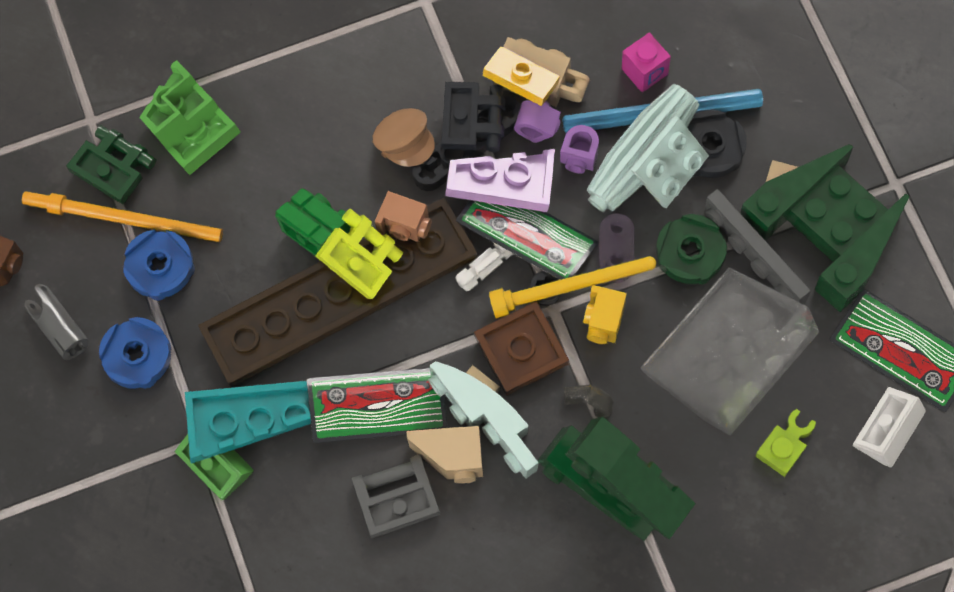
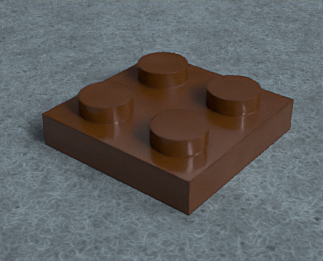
[474,301,569,396]

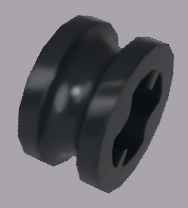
[530,271,561,306]

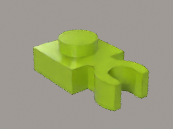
[755,409,816,477]

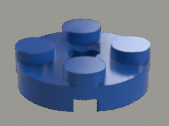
[123,230,195,301]
[99,317,171,389]

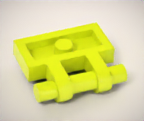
[315,209,403,299]

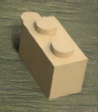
[494,37,590,107]

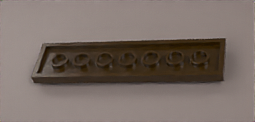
[198,197,478,388]

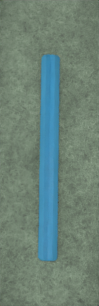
[562,89,763,133]

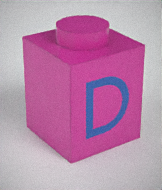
[621,32,671,93]

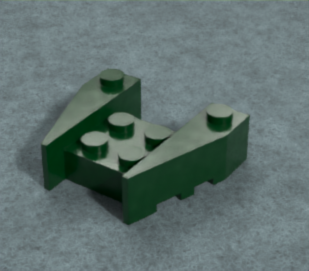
[740,144,909,313]
[537,416,696,541]

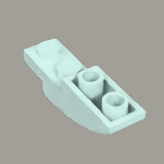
[428,361,538,479]

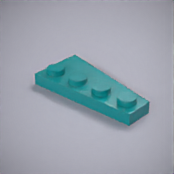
[185,381,311,464]

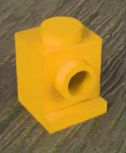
[583,285,627,344]

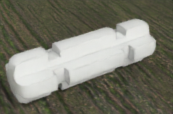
[455,243,513,291]

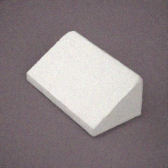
[853,387,926,467]

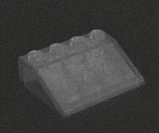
[640,267,819,436]

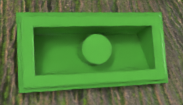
[174,434,254,500]

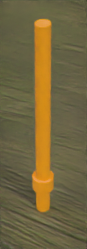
[22,191,223,243]

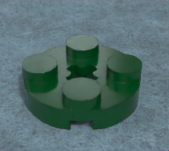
[656,214,727,284]

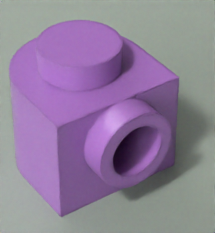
[514,100,561,143]
[560,125,599,174]

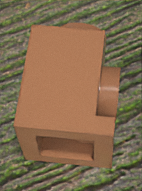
[374,191,432,242]

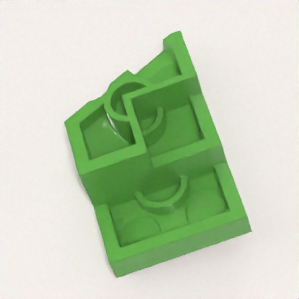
[139,60,241,175]

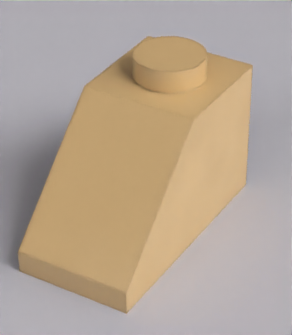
[407,426,483,483]

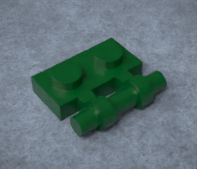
[66,125,157,205]

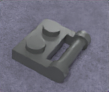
[351,454,440,538]

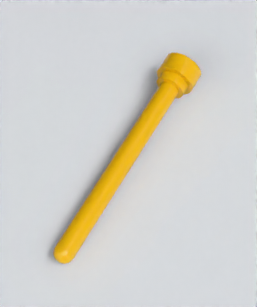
[489,256,657,319]

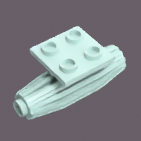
[587,84,709,212]

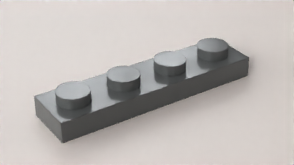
[704,189,811,311]

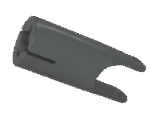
[24,284,89,360]

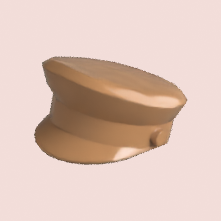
[372,108,435,167]

